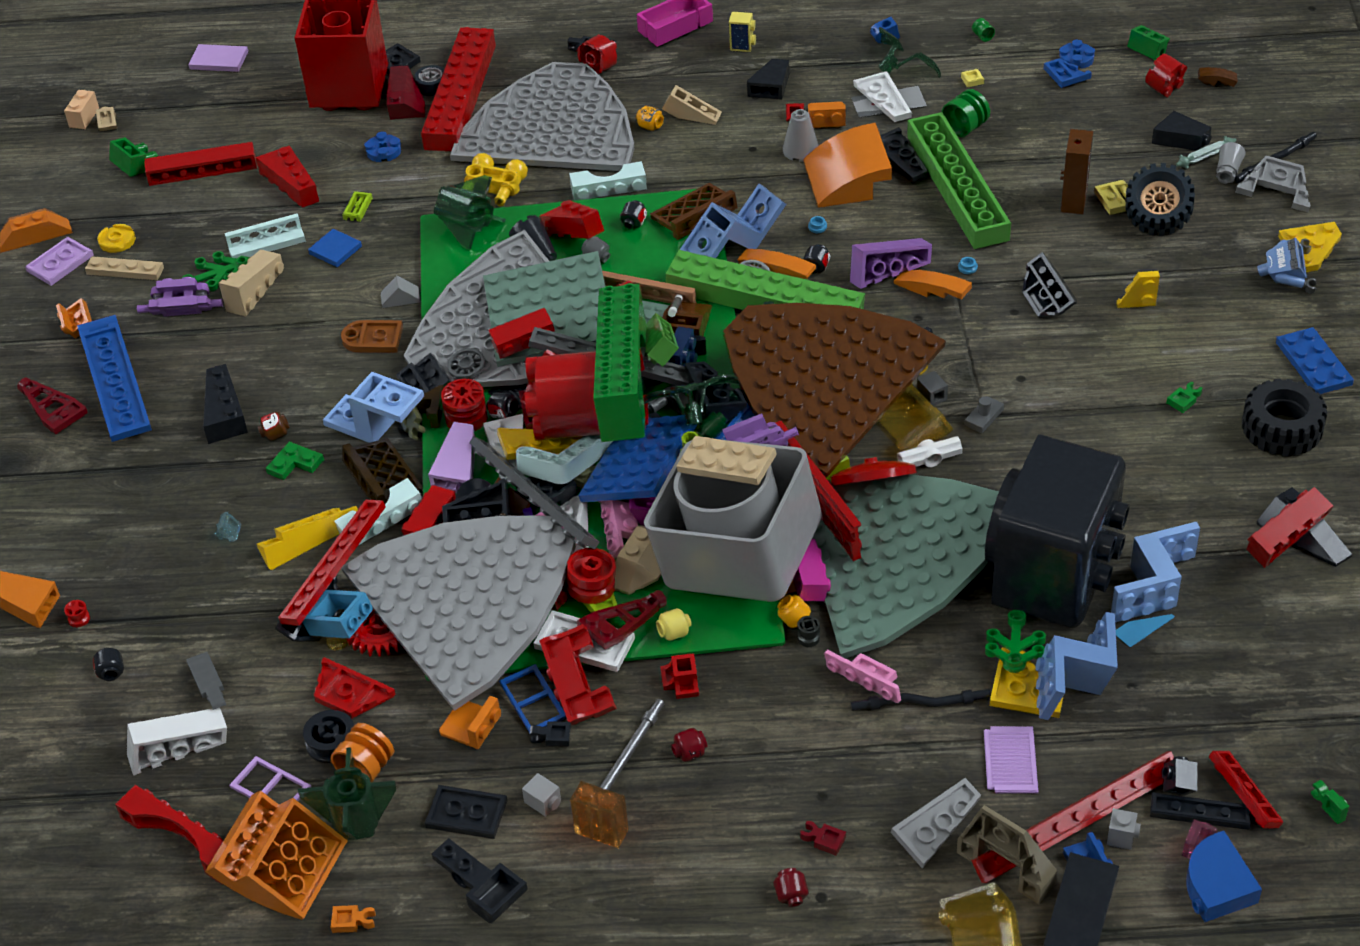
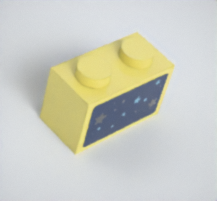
[729,12,756,52]

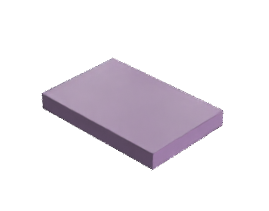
[188,44,248,72]
[25,237,94,286]

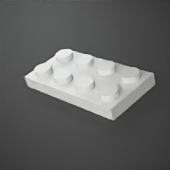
[534,610,635,672]

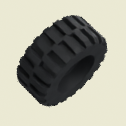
[1242,378,1328,457]

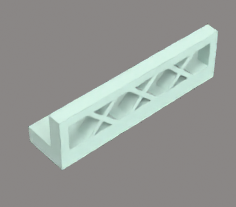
[225,214,306,259]

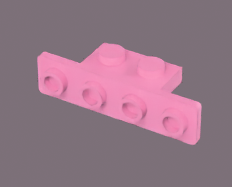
[598,500,638,560]
[824,650,901,703]

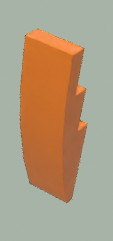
[737,249,816,279]
[894,270,972,300]

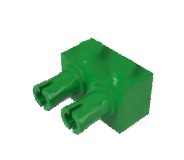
[109,137,158,177]

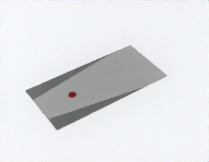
[851,86,927,117]

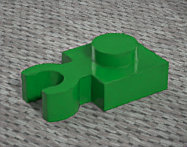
[1166,382,1202,413]
[1311,780,1349,824]

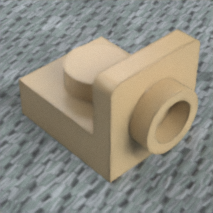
[96,107,117,131]

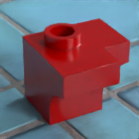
[660,653,699,699]

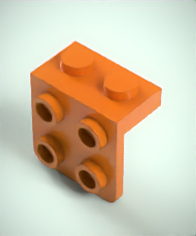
[808,102,846,128]
[439,696,501,749]

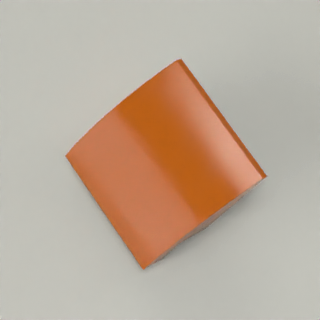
[804,123,892,208]
[205,790,348,920]

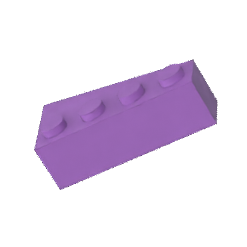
[850,238,932,289]

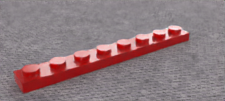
[278,500,386,626]

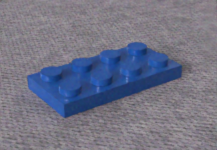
[1276,327,1354,394]

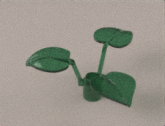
[878,27,941,78]
[643,375,739,426]

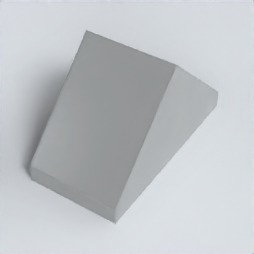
[381,276,421,308]

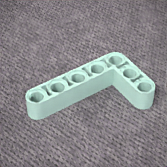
[516,435,613,484]

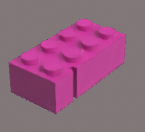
[637,0,713,47]

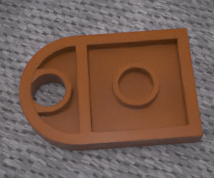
[341,320,403,353]

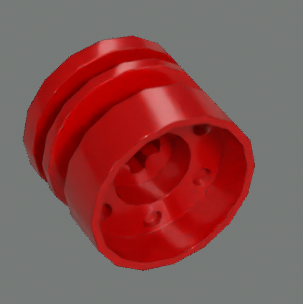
[441,378,488,431]

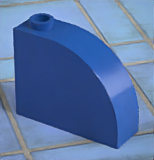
[1186,831,1262,922]

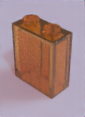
[570,781,629,848]

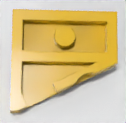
[1116,271,1160,308]

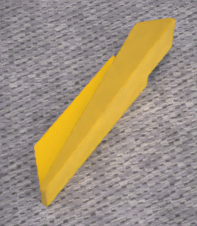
[257,506,358,570]

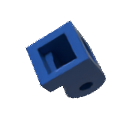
[870,17,900,43]

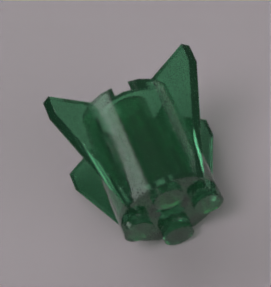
[433,175,506,250]
[298,747,397,840]

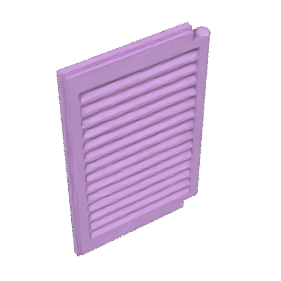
[984,726,1038,793]

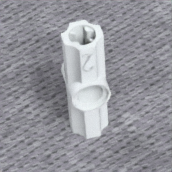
[897,436,963,467]

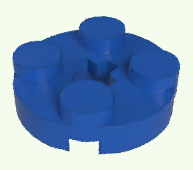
[1059,40,1095,69]
[364,132,401,162]

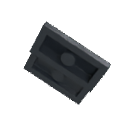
[396,353,451,393]

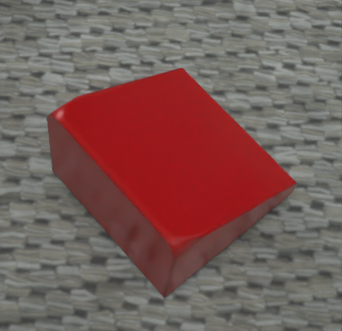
[786,103,804,121]

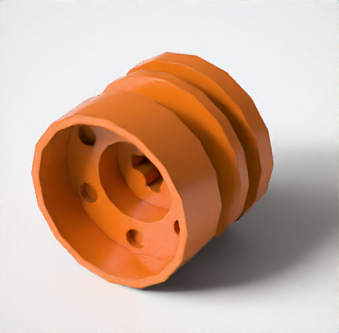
[331,723,394,786]

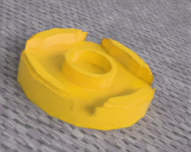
[97,224,136,253]

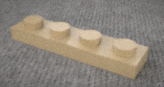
[85,257,164,280]

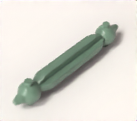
[1176,136,1236,169]

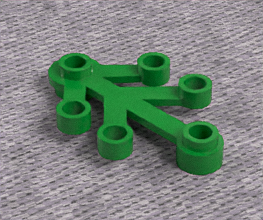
[182,251,249,292]
[985,610,1046,673]

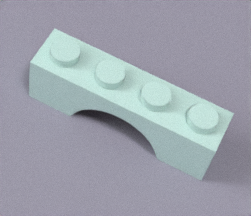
[569,161,647,200]
[335,478,422,545]

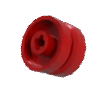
[567,548,616,604]

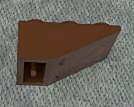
[662,302,712,336]

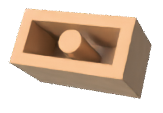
[64,90,99,129]

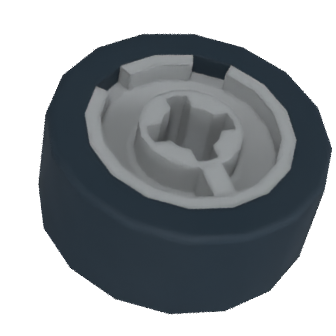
[414,65,445,95]

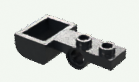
[431,838,528,923]

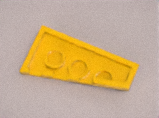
[497,428,582,460]

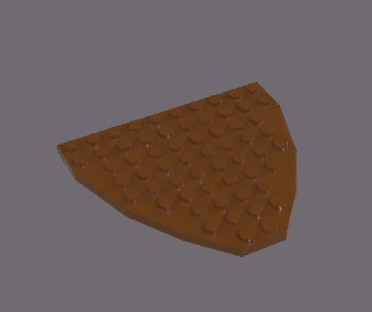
[723,303,946,478]

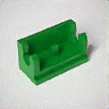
[1127,25,1170,60]

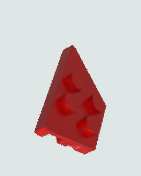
[314,657,396,718]

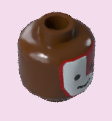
[258,411,290,441]

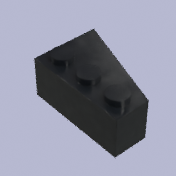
[442,478,511,523]

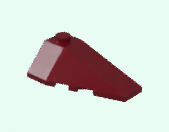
[387,66,425,120]

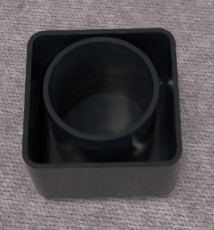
[984,434,1130,628]

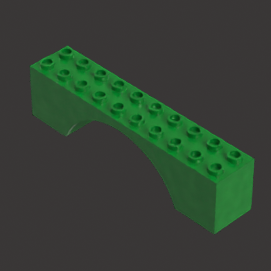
[594,283,646,442]

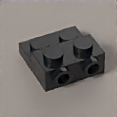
[516,476,577,508]

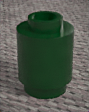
[697,411,728,439]

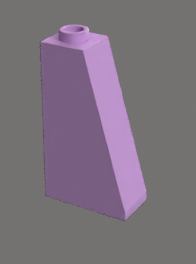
[428,422,475,493]

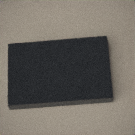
[425,785,508,839]

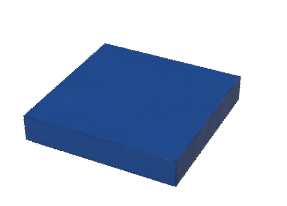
[308,229,362,267]

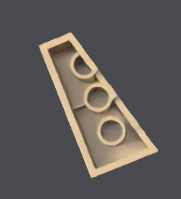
[219,250,284,317]

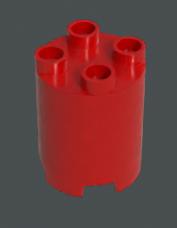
[525,349,649,441]

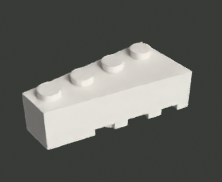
[127,708,227,775]

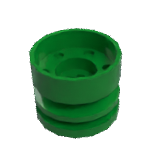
[941,89,990,137]

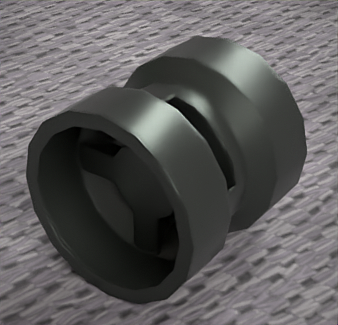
[797,616,820,647]

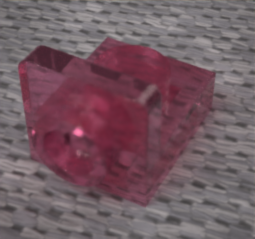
[1182,820,1218,859]

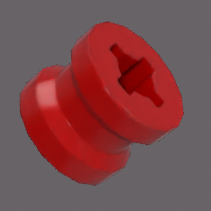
[64,600,90,628]

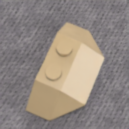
[615,526,661,595]

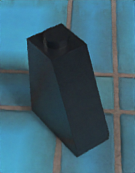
[747,59,790,100]
[1152,111,1212,150]

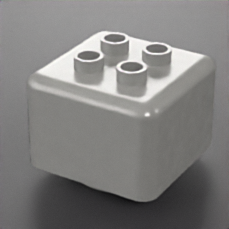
[644,440,822,602]

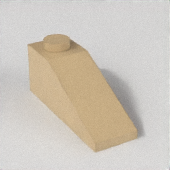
[662,85,722,125]

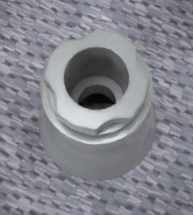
[1216,142,1246,184]

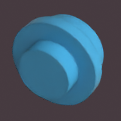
[808,216,827,233]
[958,257,978,274]

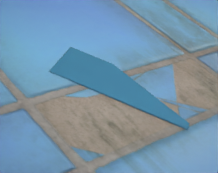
[1116,614,1175,647]

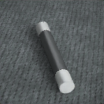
[668,294,683,317]

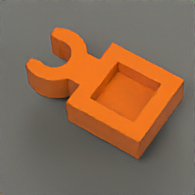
[331,905,376,933]

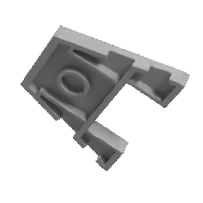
[1235,156,1311,213]

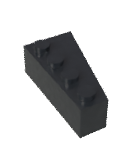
[203,364,248,444]

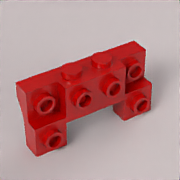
[539,624,617,725]

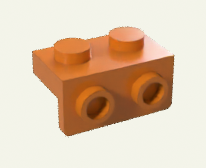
[56,298,92,339]

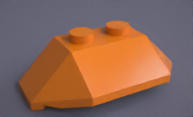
[0,208,73,253]

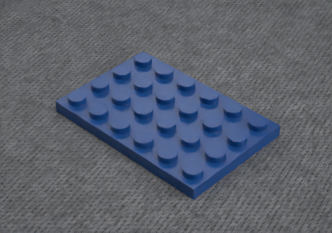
[578,414,700,502]

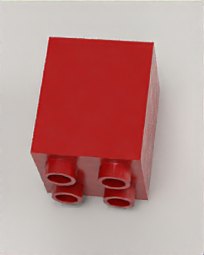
[294,0,388,111]

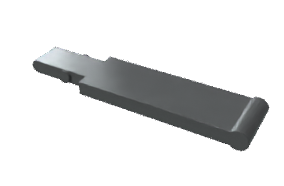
[186,651,226,710]

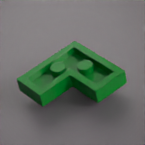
[265,442,324,480]

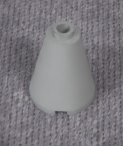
[783,109,819,162]

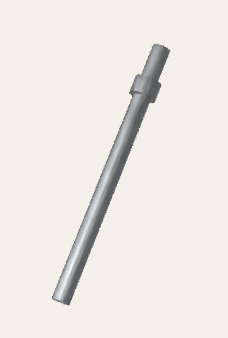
[589,699,664,809]

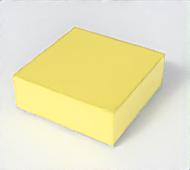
[961,69,984,87]

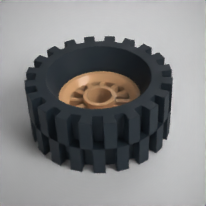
[1126,163,1195,236]

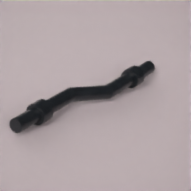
[1234,132,1317,183]
[850,689,991,711]

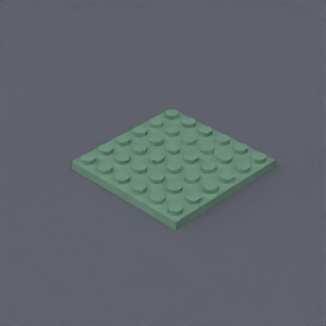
[483,251,605,367]

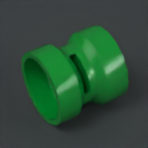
[972,18,995,42]

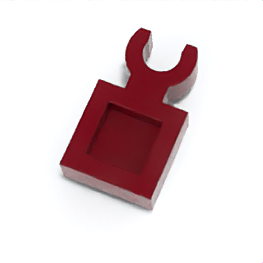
[800,821,846,856]

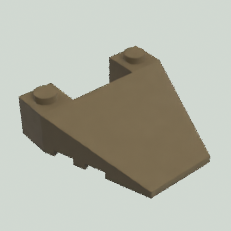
[957,805,1057,904]

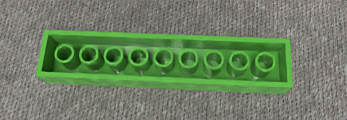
[907,112,1011,249]
[666,250,865,310]

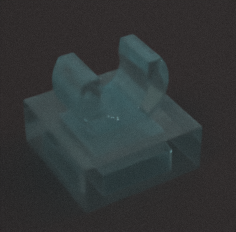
[214,512,241,542]

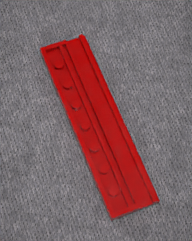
[776,421,862,561]

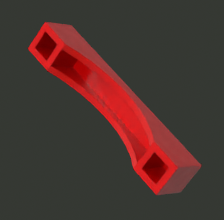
[115,785,223,885]

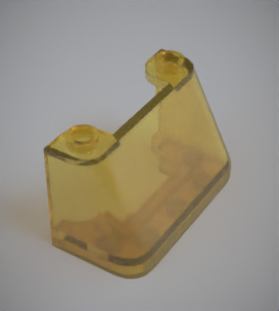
[878,383,954,452]
[938,882,1021,946]

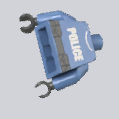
[1257,238,1317,294]

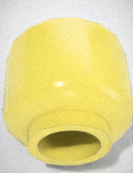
[656,608,691,641]

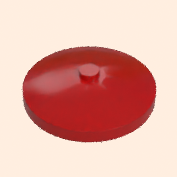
[830,457,917,485]

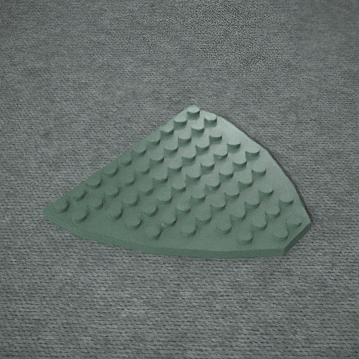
[812,474,999,658]

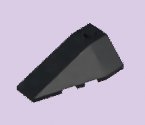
[685,361,747,424]

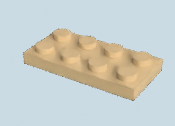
[676,436,777,485]

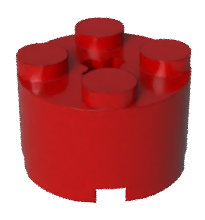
[577,34,617,74]
[1145,54,1187,97]

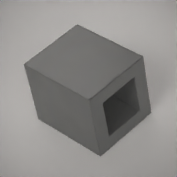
[917,371,948,407]

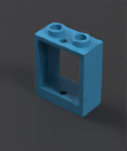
[302,590,373,638]

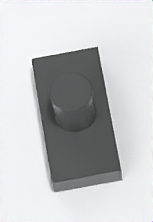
[964,396,1004,434]

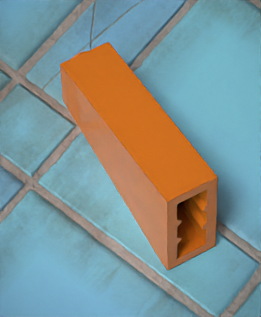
[0,571,60,628]

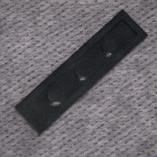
[1150,792,1251,830]

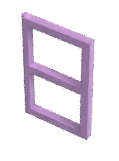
[230,756,311,801]

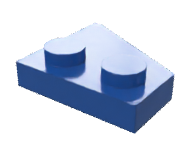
[1043,58,1092,88]

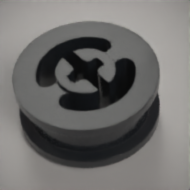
[303,710,354,763]

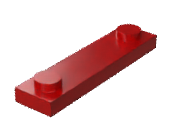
[1208,751,1284,828]

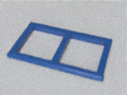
[499,664,566,734]

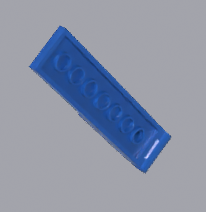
[77,315,152,442]

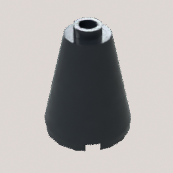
[509,215,557,261]

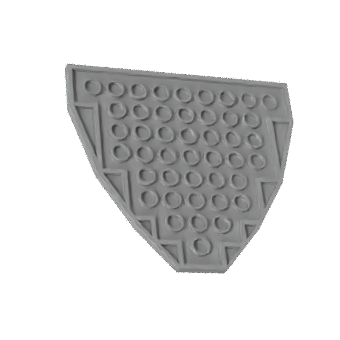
[450,62,634,171]
[404,230,549,387]
[341,516,576,711]

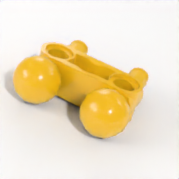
[460,153,528,206]

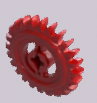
[346,610,401,657]

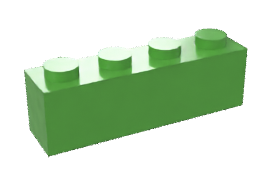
[645,313,679,367]

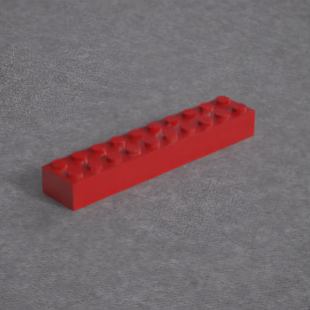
[421,27,496,152]

